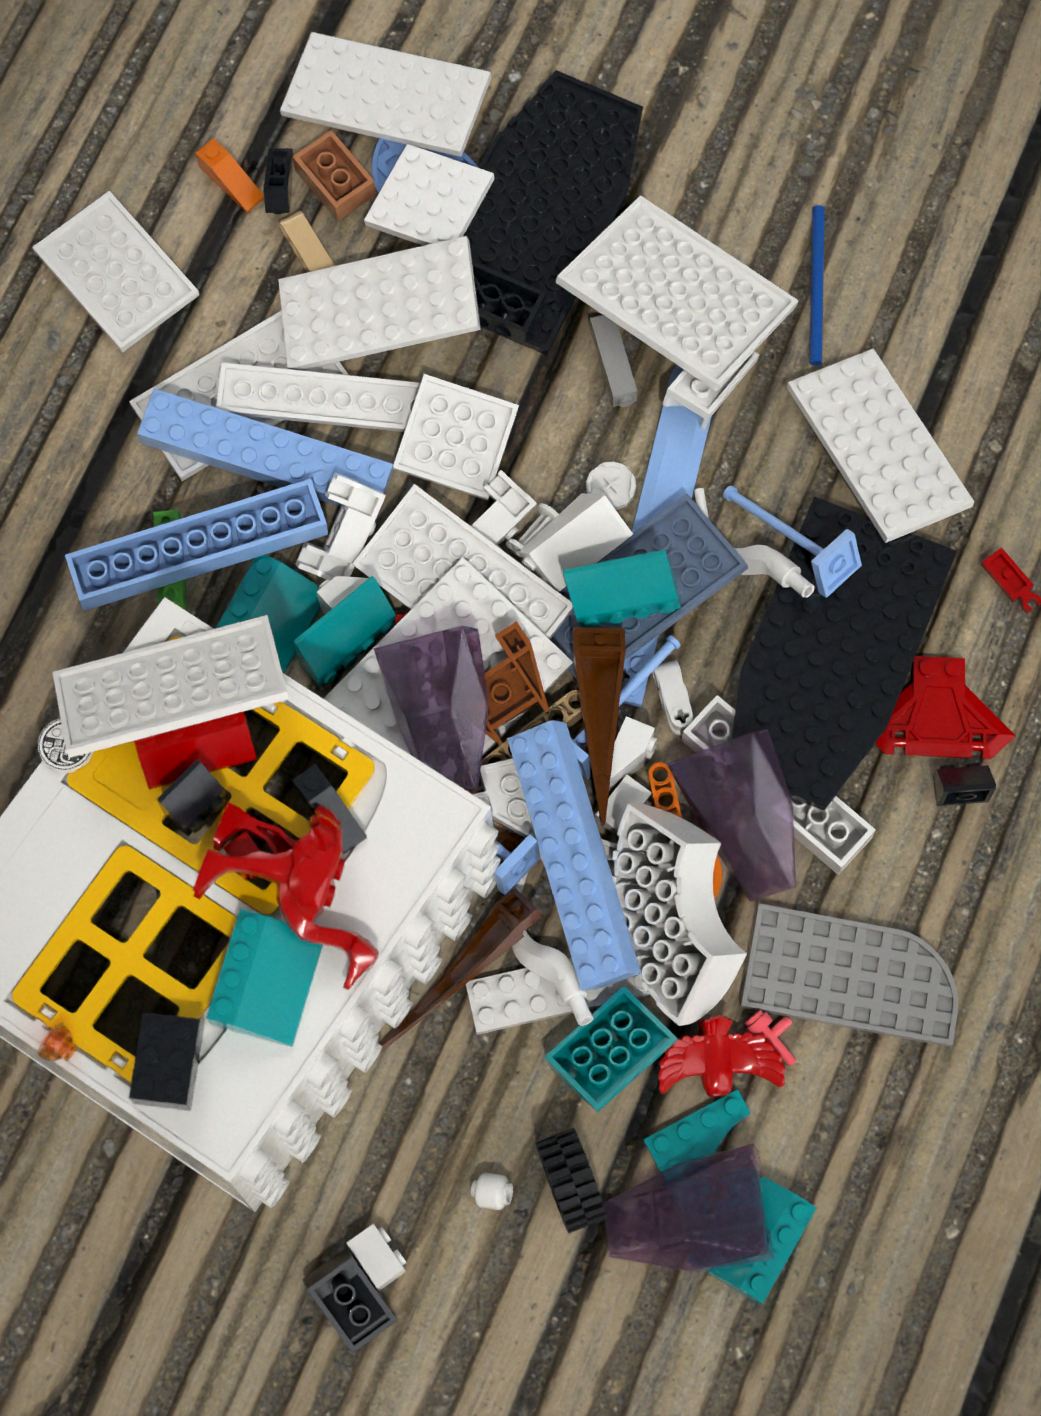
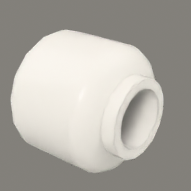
[471,1173,513,1210]

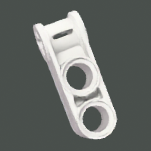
[652,660,693,736]

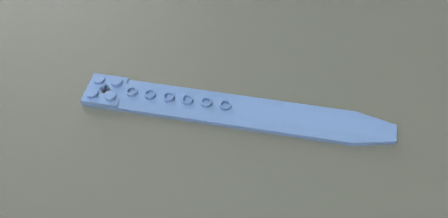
[621,364,712,707]

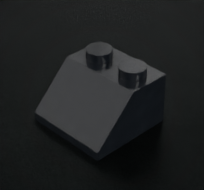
[157,760,228,836]
[933,763,996,806]

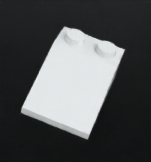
[595,716,657,800]

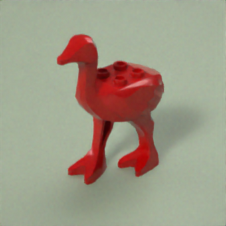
[193,802,379,990]

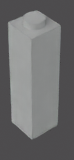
[590,315,637,407]

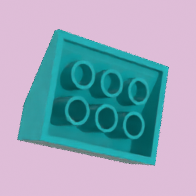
[563,549,681,628]
[216,555,320,674]
[293,576,396,687]
[206,909,323,1047]
[545,986,678,1112]
[686,1165,817,1303]

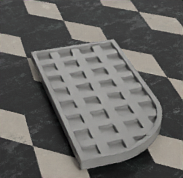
[741,904,959,1047]

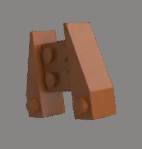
[429,621,550,745]

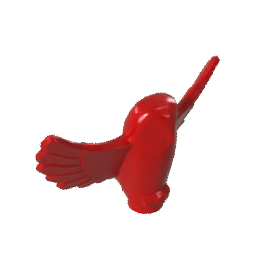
[658,1015,785,1097]

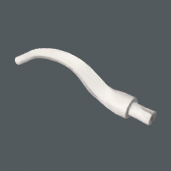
[694,488,815,597]
[512,871,593,1026]

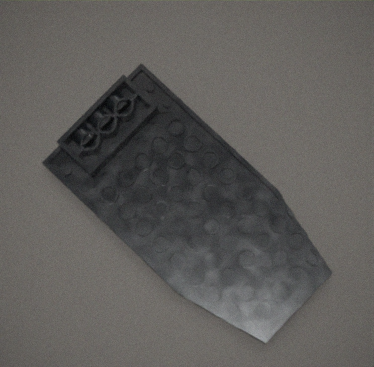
[463,70,643,356]
[727,496,957,811]

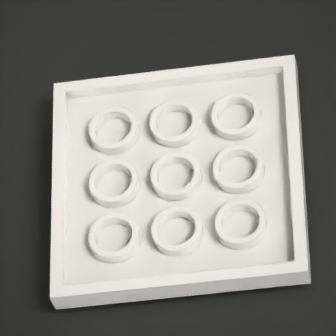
[364,144,495,246]
[393,374,519,501]

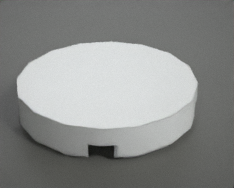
[586,462,636,510]

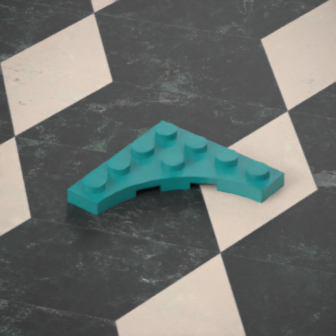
[643,1090,751,1237]

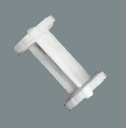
[506,503,559,561]

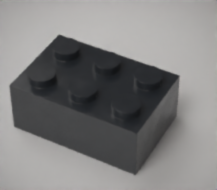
[129,1012,204,1111]

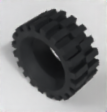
[535,1128,607,1234]

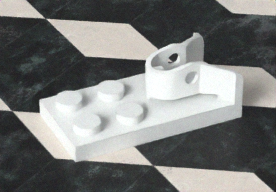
[662,351,760,431]

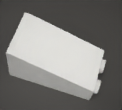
[518,493,633,592]

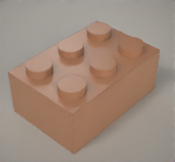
[292,130,376,221]

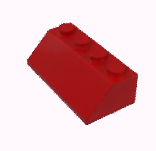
[134,711,257,790]

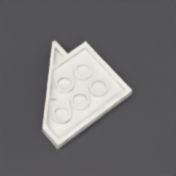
[472,758,537,840]

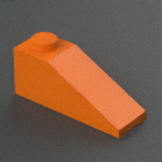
[195,138,264,213]

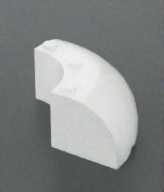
[612,803,747,1026]

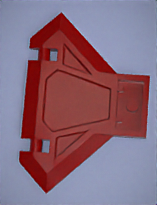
[875,656,1016,759]

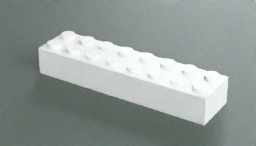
[682,695,876,875]

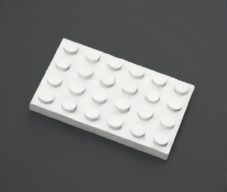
[32,191,199,353]

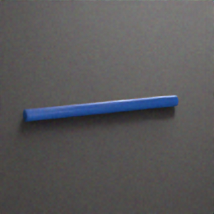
[810,205,825,366]

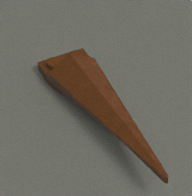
[572,627,626,827]
[380,887,542,1053]

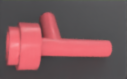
[745,1009,797,1067]

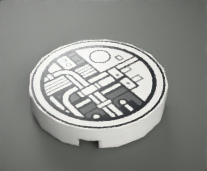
[38,718,94,773]

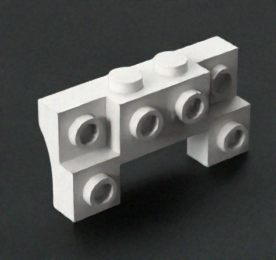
[471,470,537,549]
[295,472,386,580]

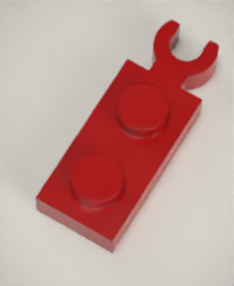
[981,547,1041,614]

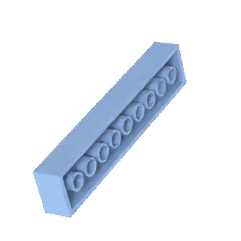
[137,389,393,518]
[65,479,328,611]
[508,720,641,990]

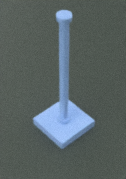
[723,486,862,598]
[571,635,681,779]
[494,834,541,895]

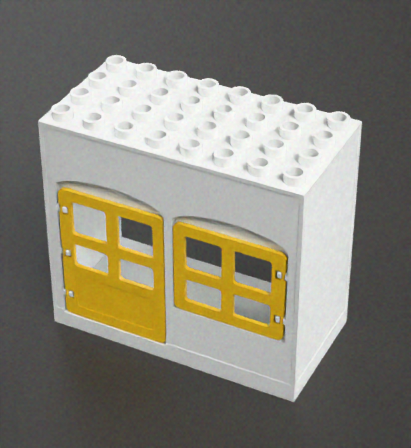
[0,597,501,1212]

